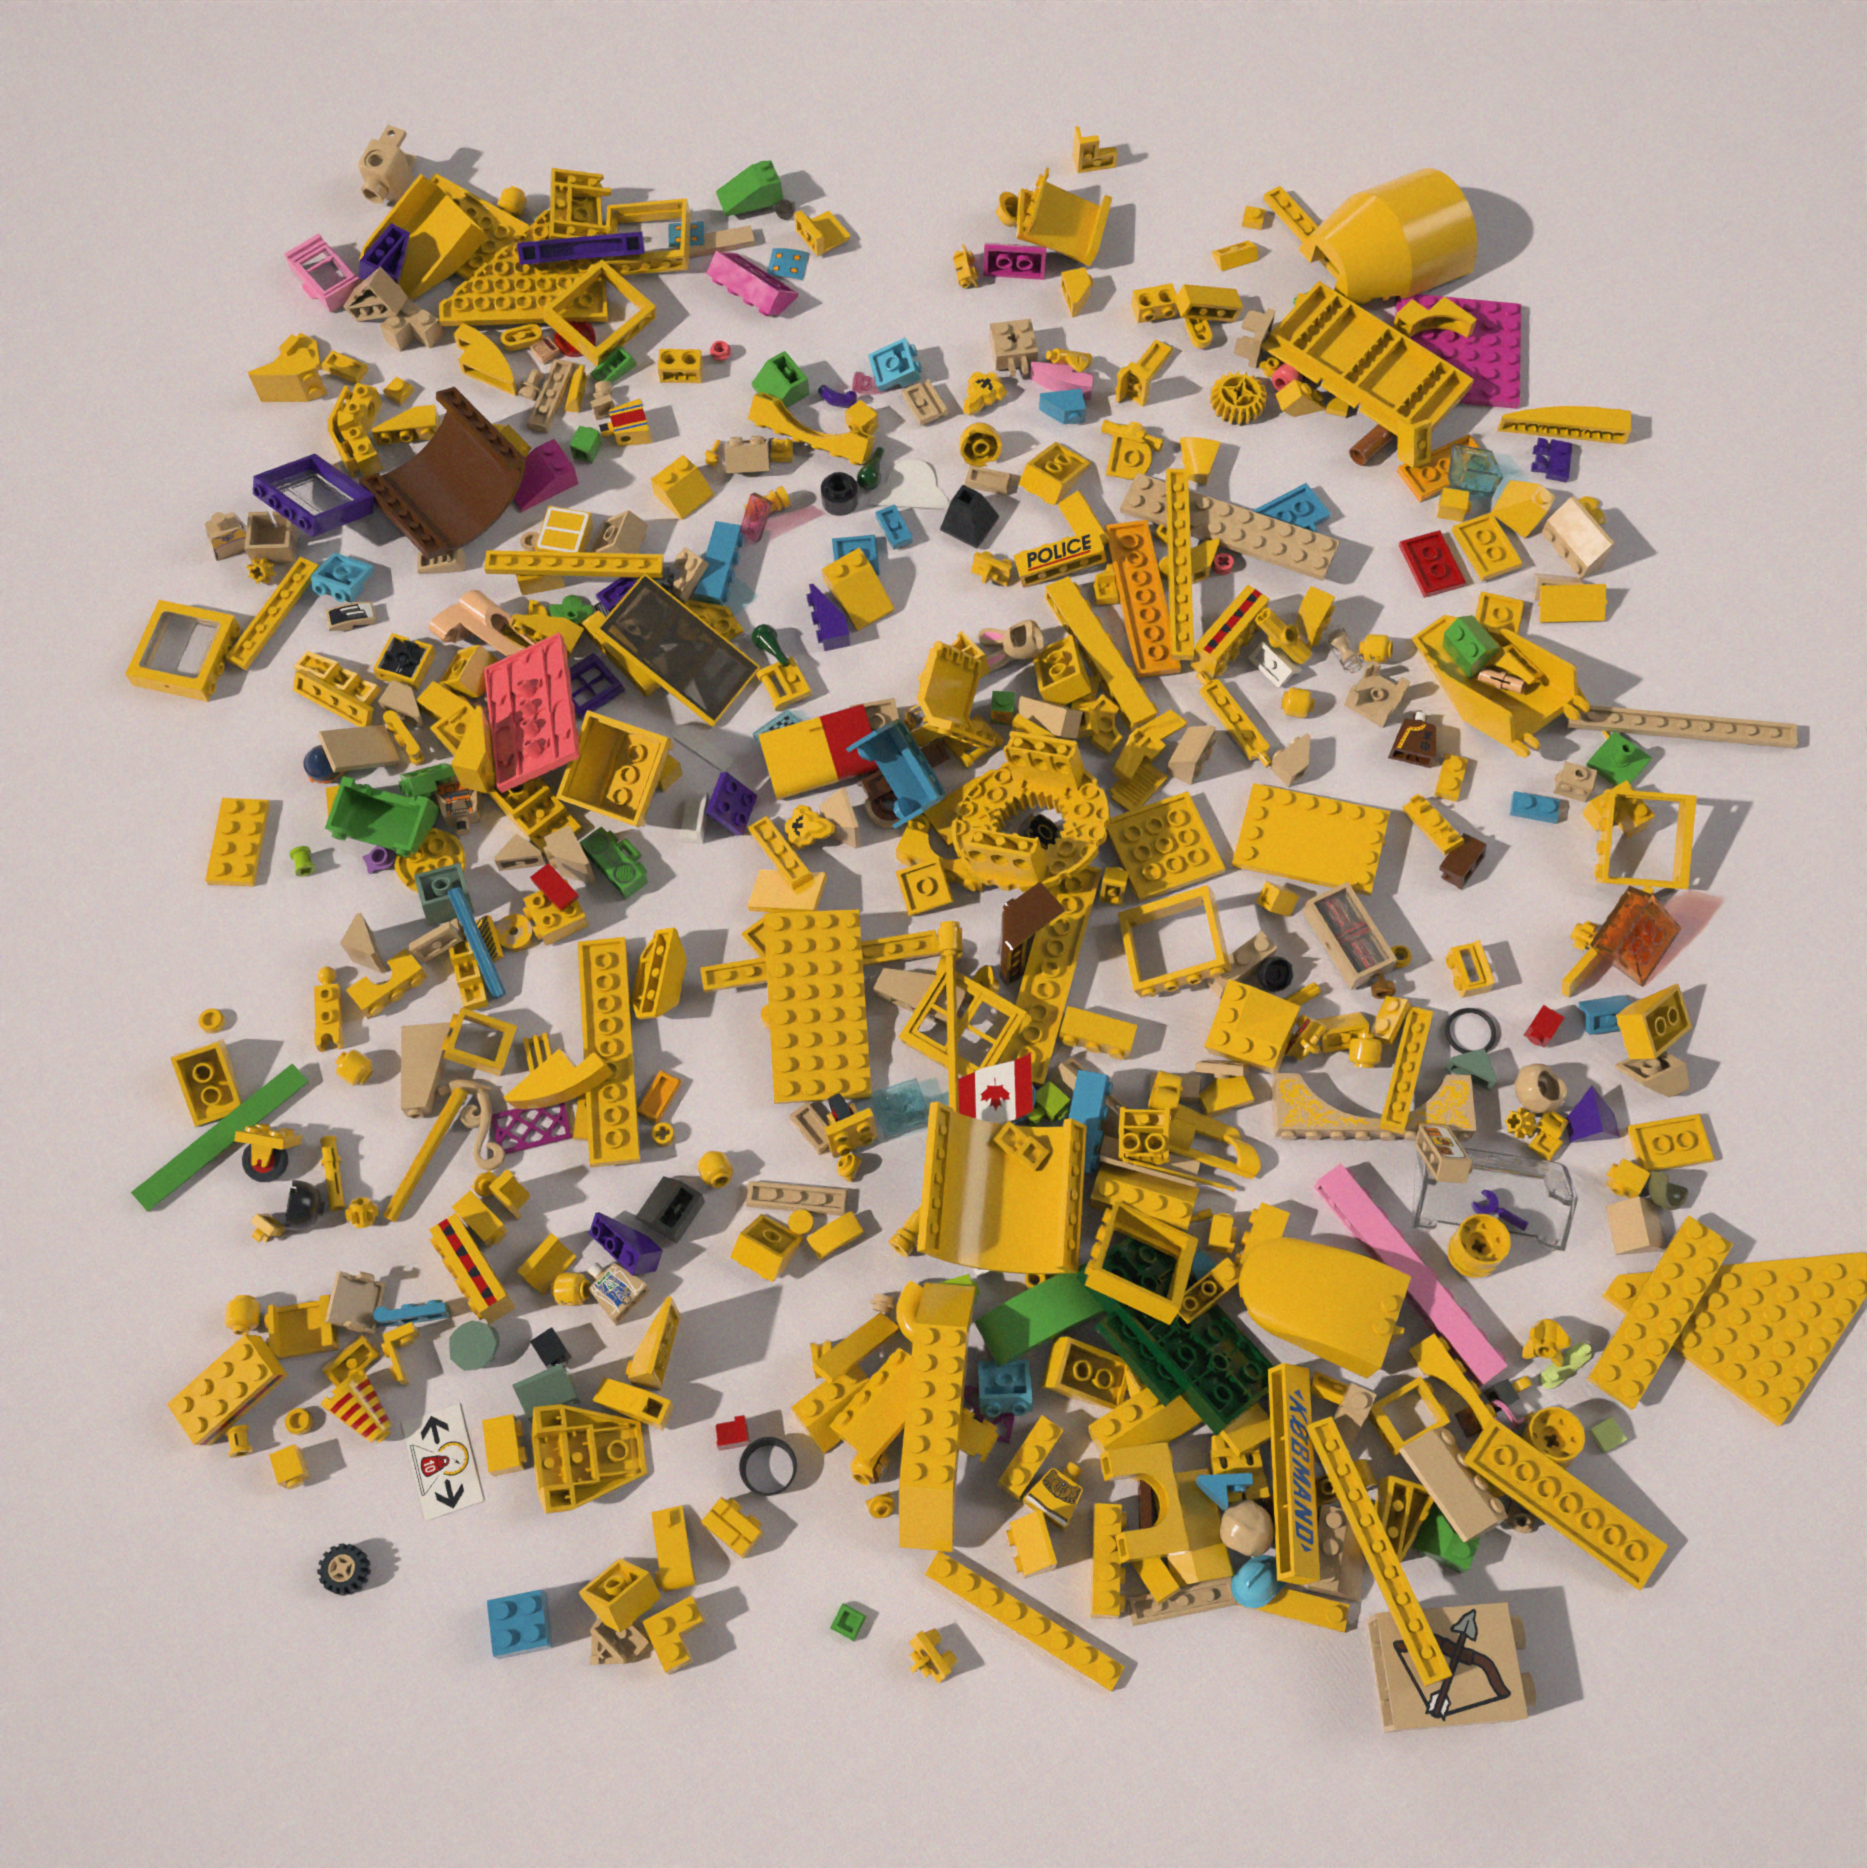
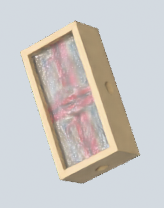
[1303,882,1397,990]

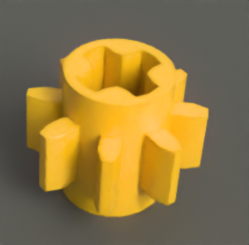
[246,556,276,584]
[1570,920,1601,951]
[1505,1107,1538,1139]
[345,1197,379,1228]

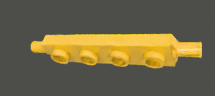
[1196,671,1272,768]

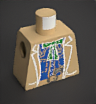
[587,1263,650,1326]

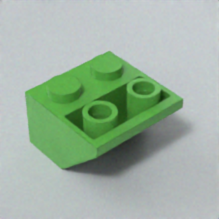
[751,351,809,407]

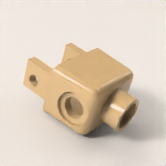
[358,125,417,204]

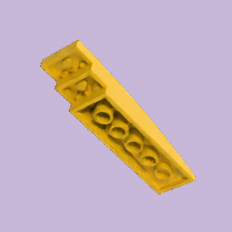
[430,701,583,859]

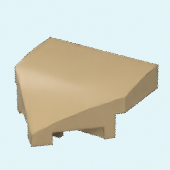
[590,1618,651,1665]

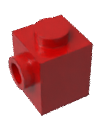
[1524,1004,1565,1048]

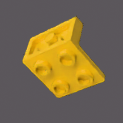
[794,210,850,257]

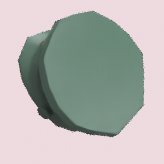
[449,1320,500,1371]

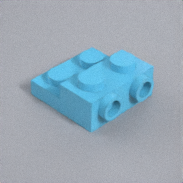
[868,337,923,392]
[311,552,374,603]
[978,1359,1032,1417]

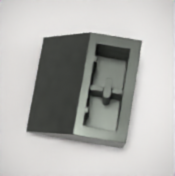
[635,1176,705,1243]

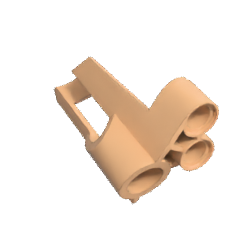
[429,590,536,657]

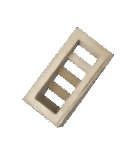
[417,548,465,574]

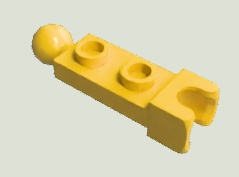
[314,966,344,1052]

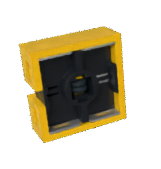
[373,633,436,691]

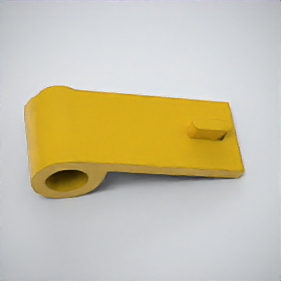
[651,1505,696,1593]

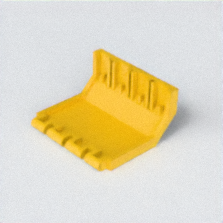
[917,641,996,749]

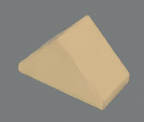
[494,833,545,871]

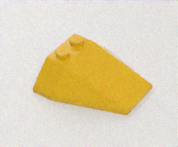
[531,1404,647,1514]

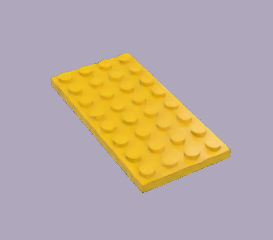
[763,909,872,1104]

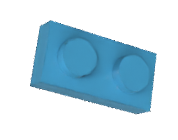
[875,504,913,550]
[1509,791,1560,824]

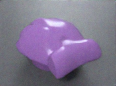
[362,846,396,874]

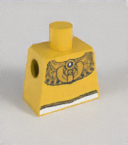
[1022,1462,1083,1532]

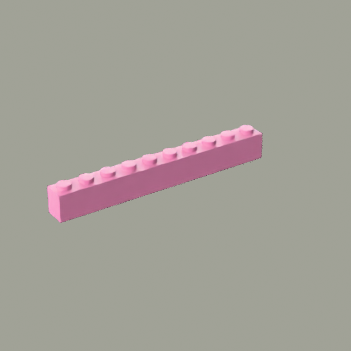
[1314,1163,1508,1388]

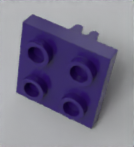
[706,772,758,836]

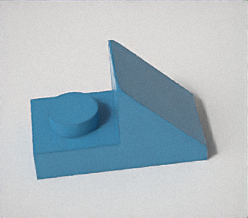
[1195,1473,1253,1511]

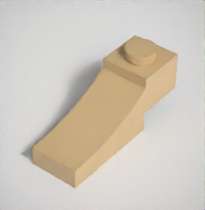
[1333,1383,1377,1452]

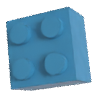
[487,1589,553,1659]

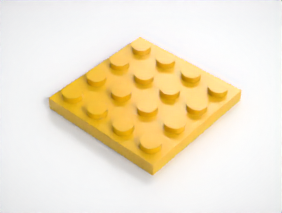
[1106,791,1226,903]

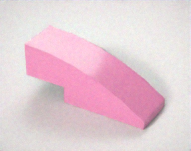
[1030,362,1093,400]

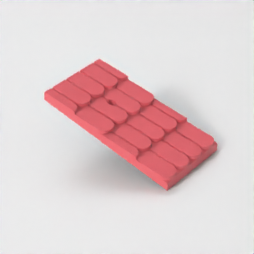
[484,632,580,793]

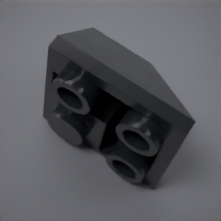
[940,485,999,549]

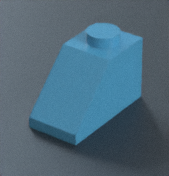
[1039,389,1086,424]

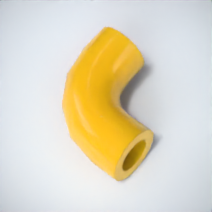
[896,1281,923,1343]

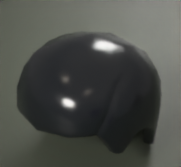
[1258,956,1294,992]

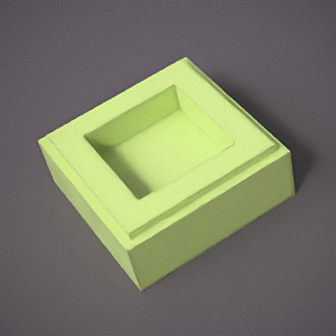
[1588,1417,1627,1454]

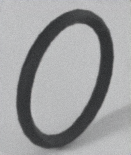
[1445,1008,1496,1054]

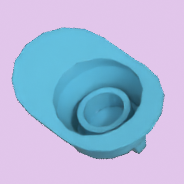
[1231,1555,1287,1609]

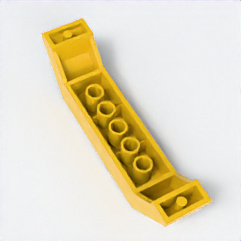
[899,1283,976,1552]

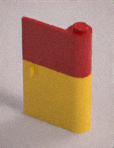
[758,704,880,800]

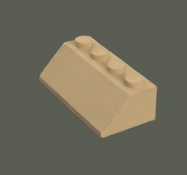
[1399,1427,1508,1543]

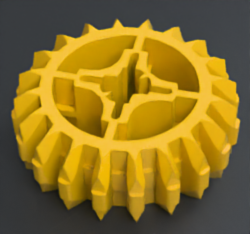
[1210,371,1267,425]

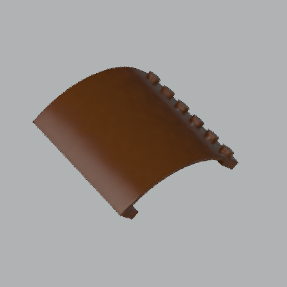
[359,387,526,560]

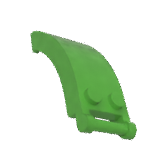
[974,1262,1108,1368]

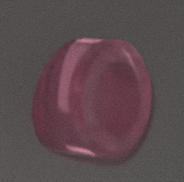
[852,371,873,394]

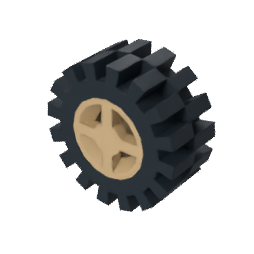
[317,1543,371,1596]

